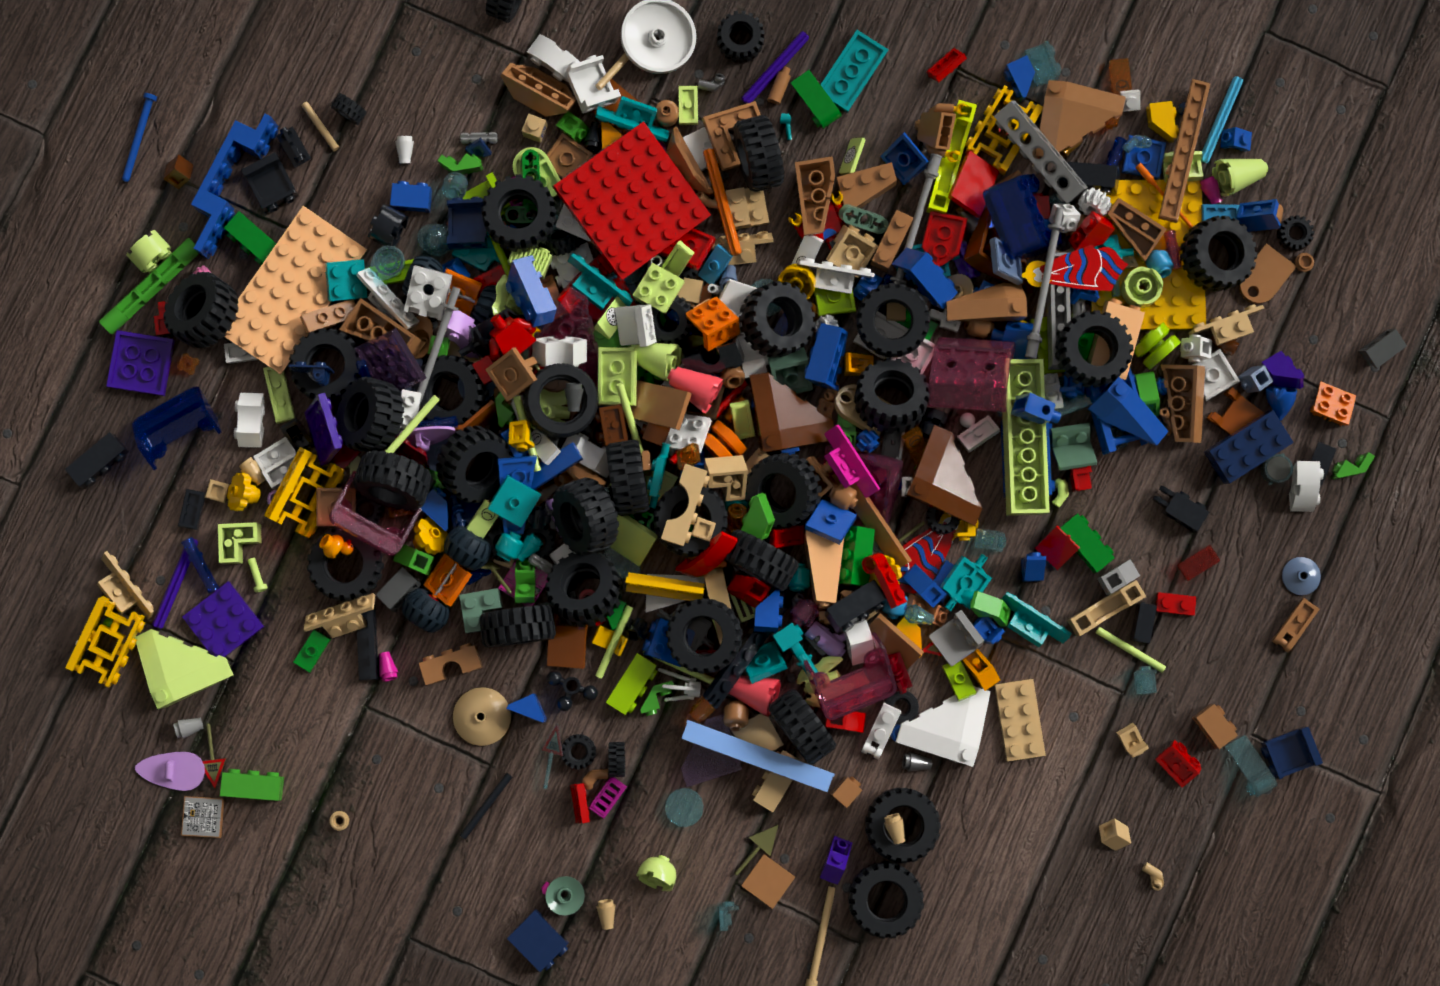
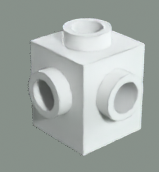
[1049,203,1081,233]
[1180,334,1212,363]

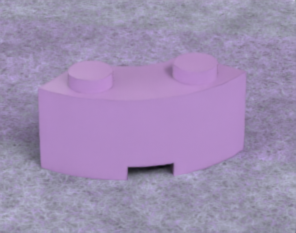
[444,310,479,359]

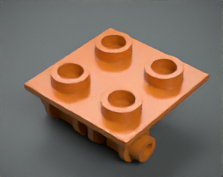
[1310,382,1356,426]

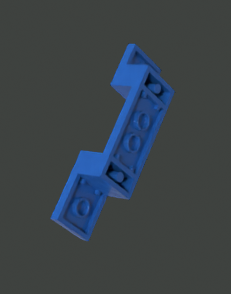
[191,114,279,259]

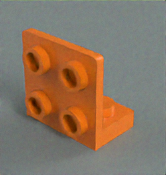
[686,297,740,351]

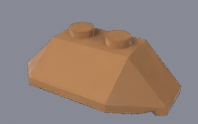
[501,63,576,117]
[666,127,713,198]

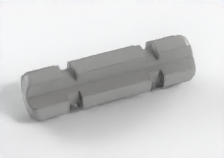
[460,132,498,144]
[528,554,553,574]

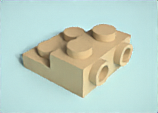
[725,187,769,230]
[826,225,878,278]

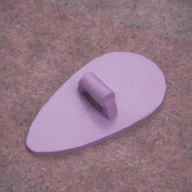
[396,426,455,452]
[135,752,205,791]

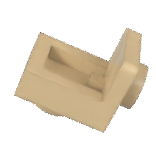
[1116,723,1149,758]

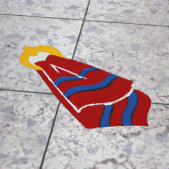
[1021,245,1128,291]
[898,513,964,593]

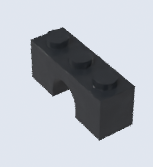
[681,336,745,374]

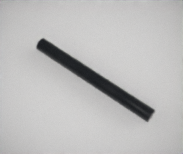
[460,773,513,840]

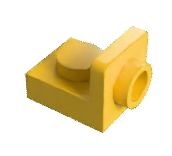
[509,420,535,452]

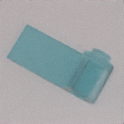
[1226,735,1278,797]

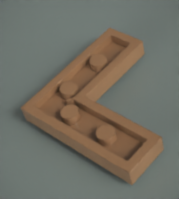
[702,101,761,171]

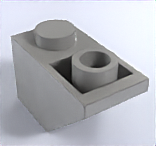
[1097,559,1140,595]

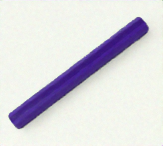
[742,31,809,104]
[152,538,198,629]

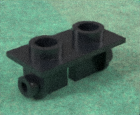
[277,126,311,168]

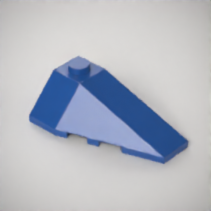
[1087,377,1168,446]

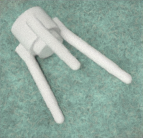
[658,668,701,702]

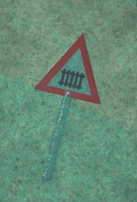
[541,724,563,789]

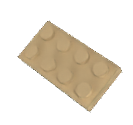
[994,679,1046,761]

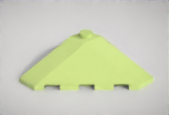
[135,629,234,709]

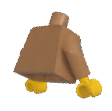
[915,103,969,162]

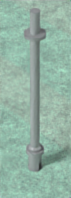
[890,153,943,285]
[1025,207,1065,359]
[402,286,460,430]

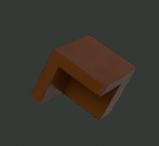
[163,154,193,190]

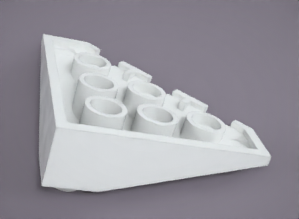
[895,686,990,767]

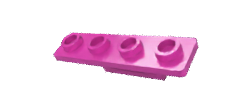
[824,425,880,498]

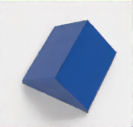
[880,132,929,185]
[506,694,547,723]

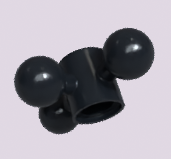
[547,670,598,711]

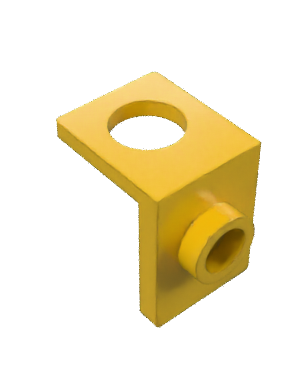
[592,625,628,656]

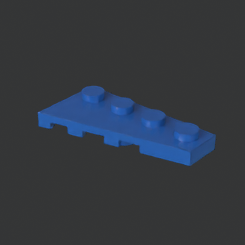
[498,455,537,534]

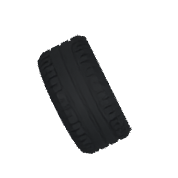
[523,363,598,438]

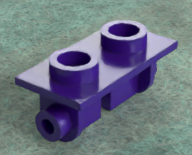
[954,241,980,279]

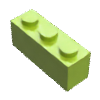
[606,653,658,715]

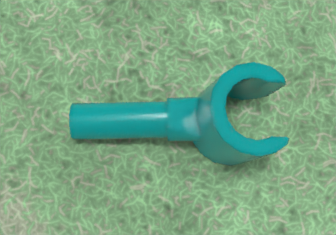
[780,113,792,140]

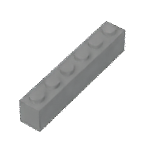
[1045,252,1071,370]

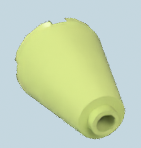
[1212,159,1268,197]
[628,343,682,382]

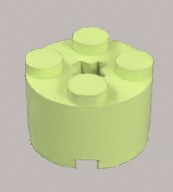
[126,230,172,274]
[1121,267,1163,308]

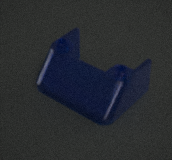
[132,386,222,470]

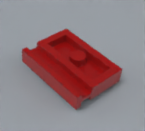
[570,783,590,823]

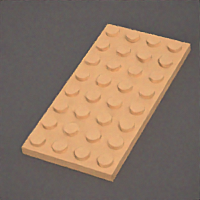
[225,206,367,375]

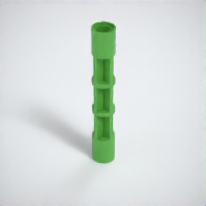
[99,237,199,335]

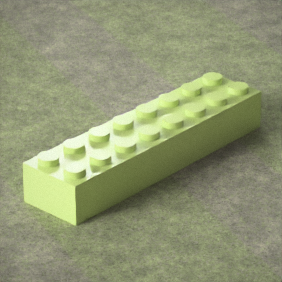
[1001,359,1050,516]

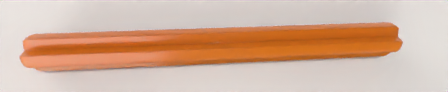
[703,148,742,256]

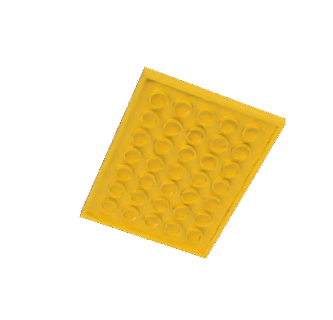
[1091,180,1206,330]

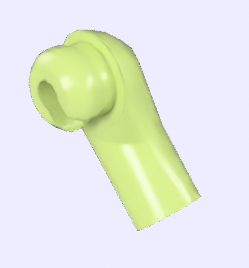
[1052,478,1069,508]

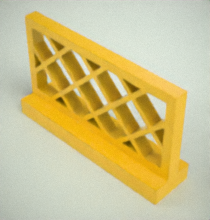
[625,572,705,601]

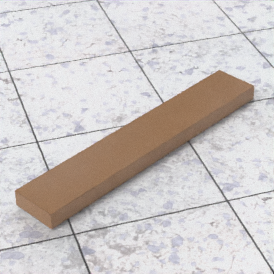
[832,474,912,568]

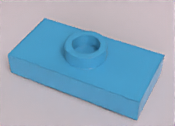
[1201,204,1240,224]
[698,244,733,285]

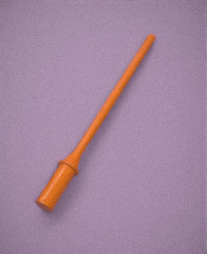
[1135,163,1193,228]

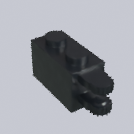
[1153,486,1209,533]

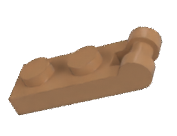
[1272,598,1319,653]

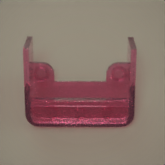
[329,471,422,556]
[803,632,897,720]

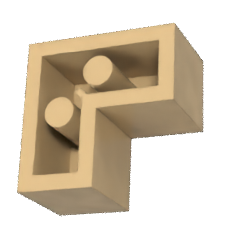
[704,455,748,501]

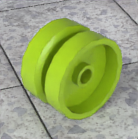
[1134,322,1181,370]

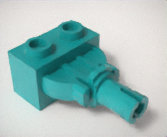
[772,623,820,680]

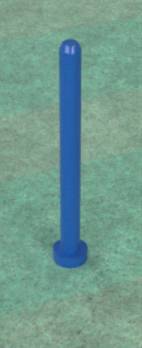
[122,93,157,182]

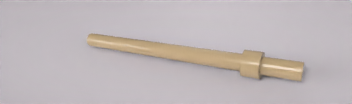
[805,886,836,986]

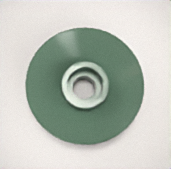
[545,876,585,915]

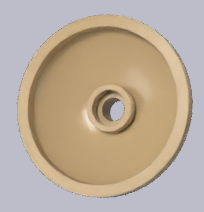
[453,688,511,746]

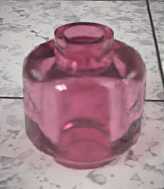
[790,598,819,628]

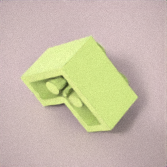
[218,522,262,564]

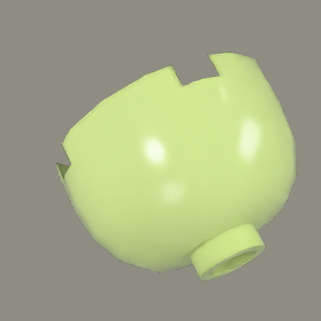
[636,855,676,891]

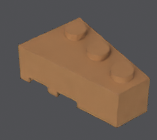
[837,162,897,216]
[1106,198,1167,262]

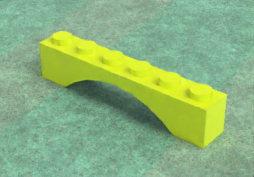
[926,100,977,214]

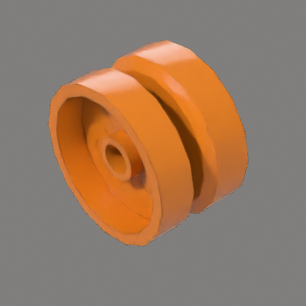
[703,420,747,458]

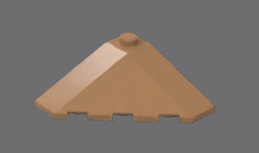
[1036,80,1126,158]

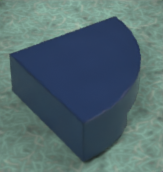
[465,137,492,157]

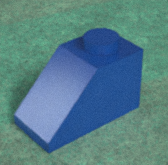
[420,486,449,531]

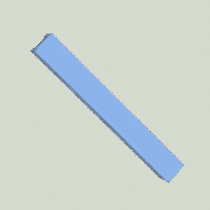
[682,720,835,793]

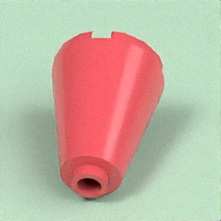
[667,367,723,414]
[728,675,781,717]

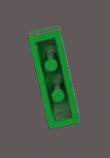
[224,211,276,266]
[1060,514,1115,574]
[839,526,875,586]

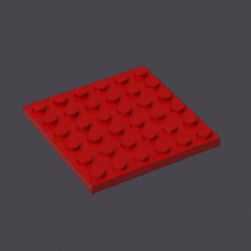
[552,121,711,281]

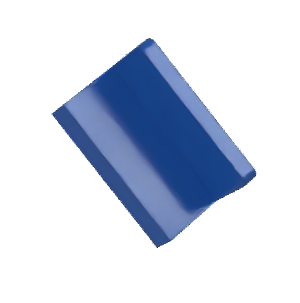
[1237,199,1281,232]

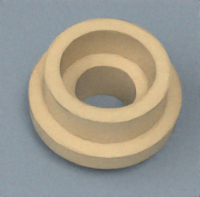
[330,811,350,831]

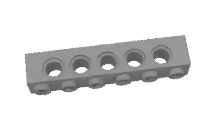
[994,100,1088,204]

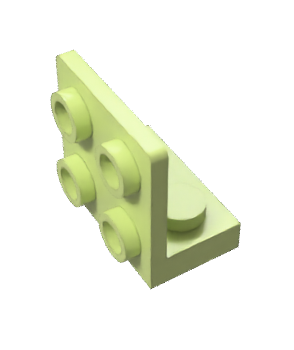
[633,263,685,313]

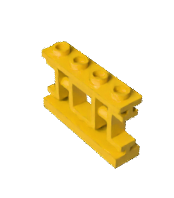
[965,85,1043,175]
[264,447,344,538]
[65,596,145,688]

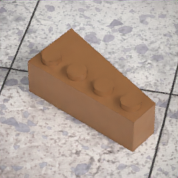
[339,298,426,358]
[1161,364,1205,443]

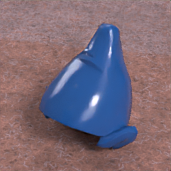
[1265,386,1297,421]

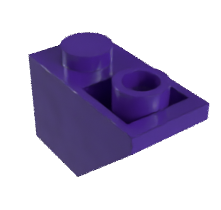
[1262,351,1305,389]
[820,836,852,885]

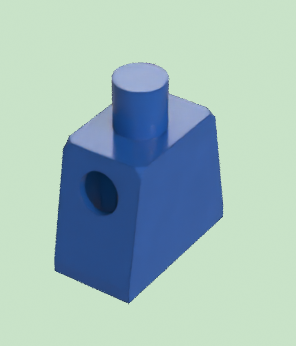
[991,321,1033,359]
[1011,393,1061,424]

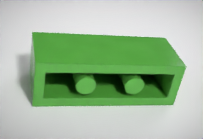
[220,769,284,801]

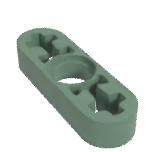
[839,204,889,234]

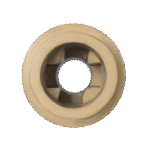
[239,457,266,486]
[884,813,905,844]
[596,899,616,930]

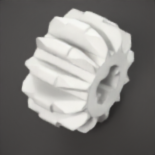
[1078,187,1112,217]

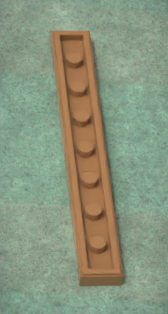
[1158,79,1211,223]

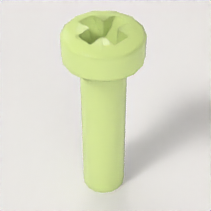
[248,558,268,593]

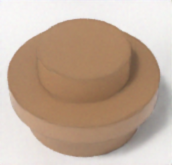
[1295,253,1314,272]

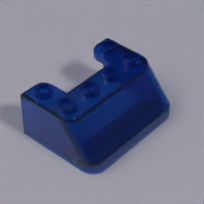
[983,174,1063,260]

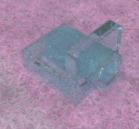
[975,529,1006,552]
[1134,666,1157,694]
[719,901,739,931]

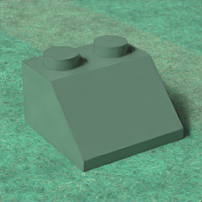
[767,347,813,394]

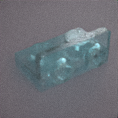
[1024,40,1061,87]

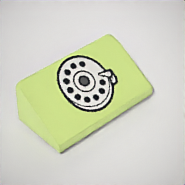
[839,138,865,175]
[594,297,625,339]

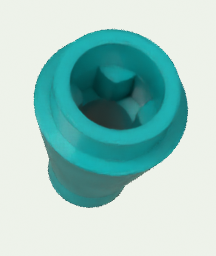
[518,533,543,562]

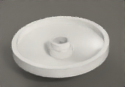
[621,0,696,74]

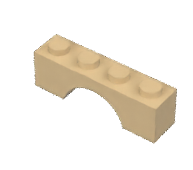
[661,464,710,547]
[1067,580,1146,637]

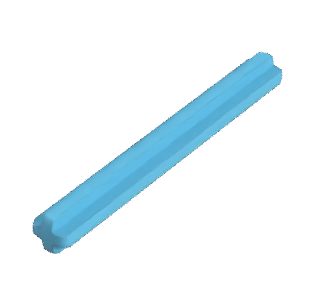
[1201,76,1243,163]

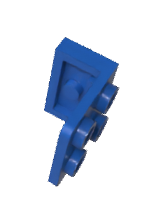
[642,618,695,667]

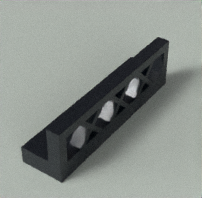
[357,602,379,681]

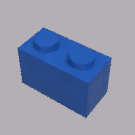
[390,181,432,213]

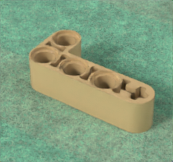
[704,567,732,645]

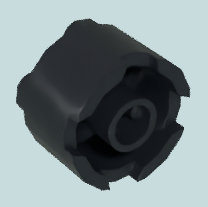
[368,204,409,249]

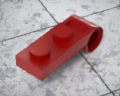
[862,553,907,609]

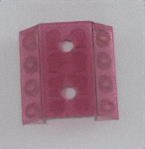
[929,337,1016,412]

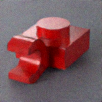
[154,301,170,336]

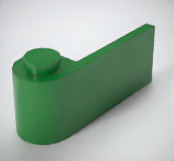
[790,70,842,129]

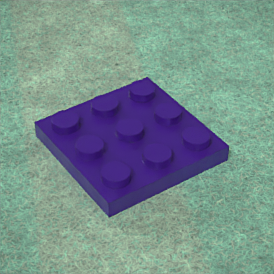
[106,330,175,396]
[304,393,343,466]
[182,581,265,657]

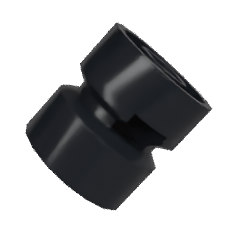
[917,407,948,438]

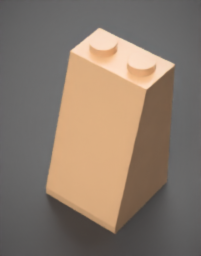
[1087,298,1145,380]
[804,530,844,610]

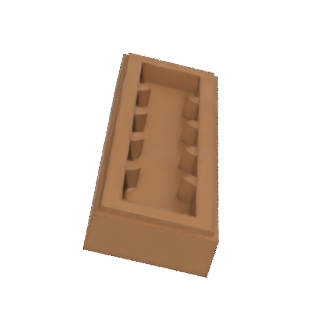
[300,299,356,334]

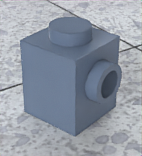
[1238,365,1273,393]

